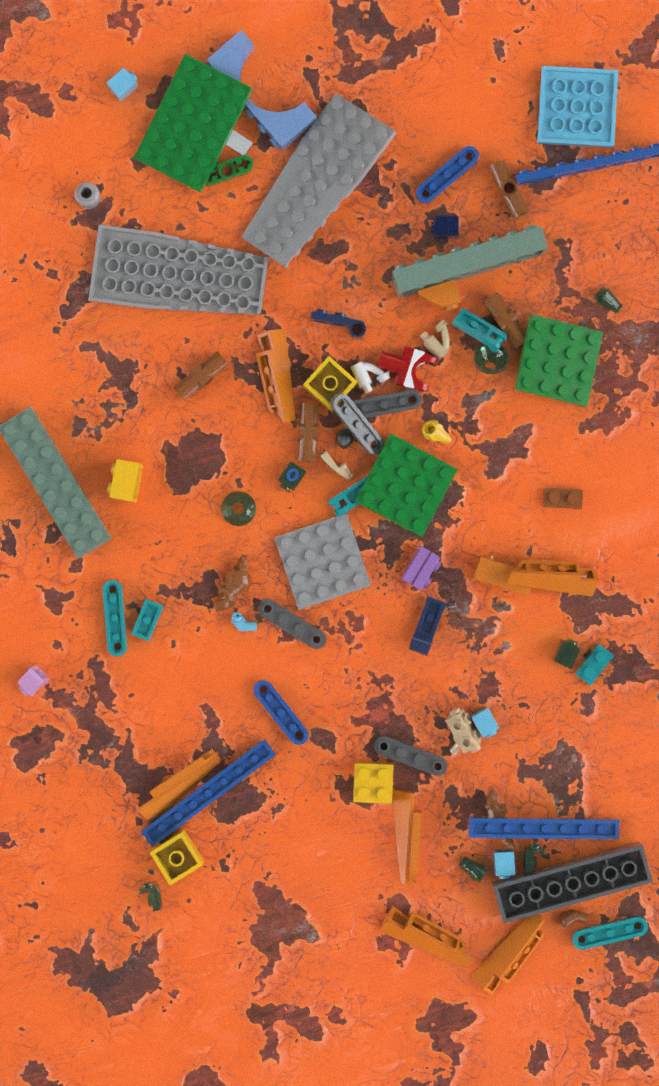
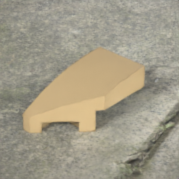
[320,451,353,480]

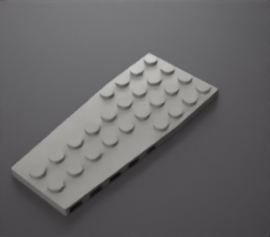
[242,93,396,268]
[88,225,268,315]

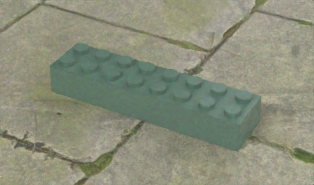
[391,225,548,298]
[0,407,113,559]

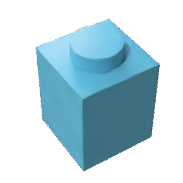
[106,68,138,101]
[470,707,499,738]
[493,849,515,879]

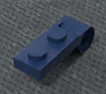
[311,309,366,340]
[409,596,446,656]

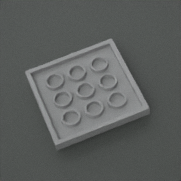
[274,513,371,610]

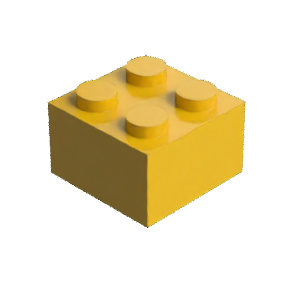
[303,356,358,412]
[107,459,143,503]
[353,761,393,804]
[150,829,204,886]

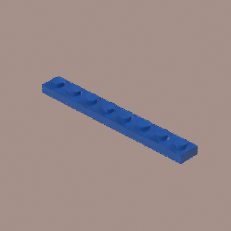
[514,143,659,186]
[141,739,276,847]
[468,817,620,839]

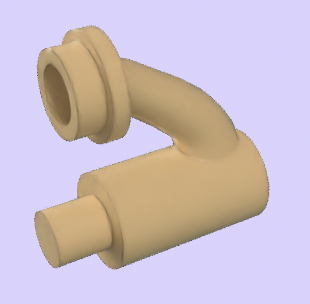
[420,320,450,361]

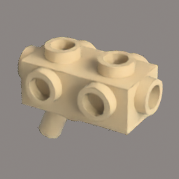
[445,707,482,755]

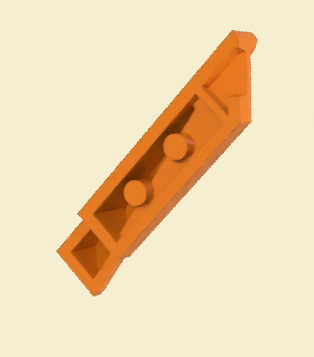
[256,329,296,423]
[507,560,599,596]
[138,749,220,824]
[392,790,421,885]
[470,914,545,995]

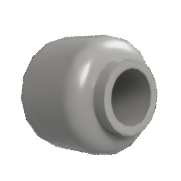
[75,182,101,209]

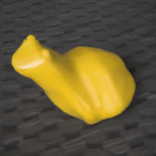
[422,420,451,443]

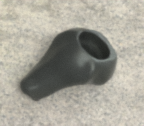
[337,428,354,449]

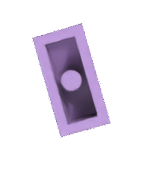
[17,666,50,696]

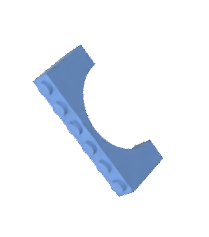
[206,30,317,151]

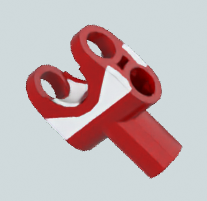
[377,347,438,392]

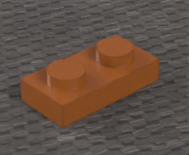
[543,488,583,509]

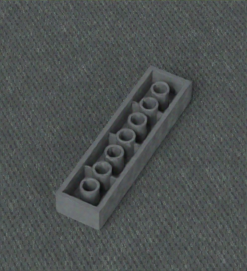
[491,842,653,923]

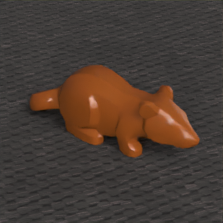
[215,554,250,612]
[483,789,516,850]

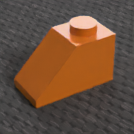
[417,280,461,311]

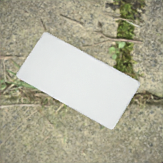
[226,130,252,155]

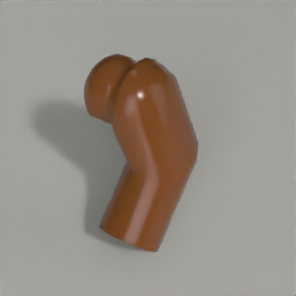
[560,910,589,928]

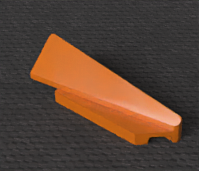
[379,906,473,968]

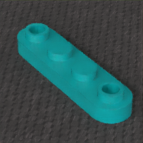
[103,580,127,656]
[572,916,648,950]

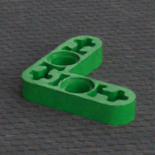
[205,155,254,187]

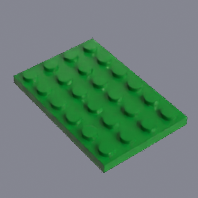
[134,54,253,193]

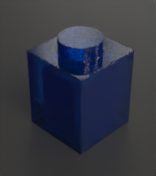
[431,216,459,239]

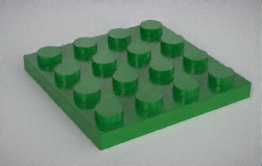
[514,314,603,407]
[354,433,458,537]

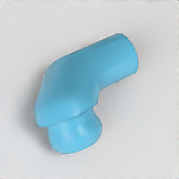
[231,612,257,631]

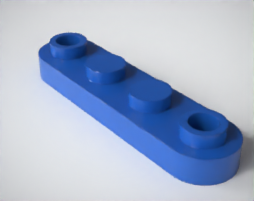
[416,146,479,204]
[254,680,309,745]

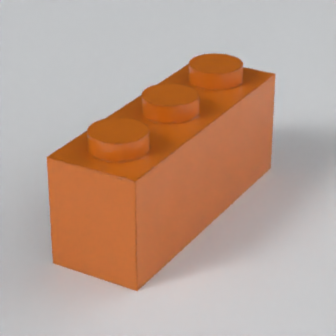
[472,554,532,596]

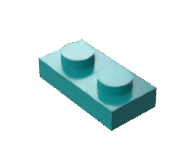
[131,599,164,641]
[575,644,614,686]

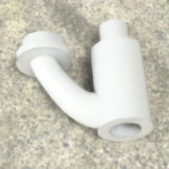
[350,362,390,394]

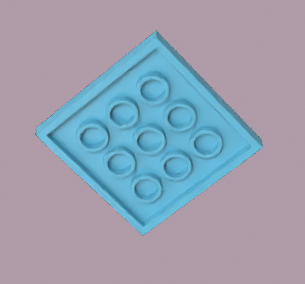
[537,66,618,148]

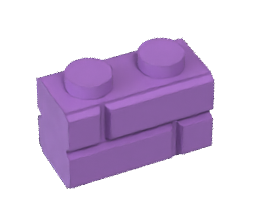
[401,546,441,590]

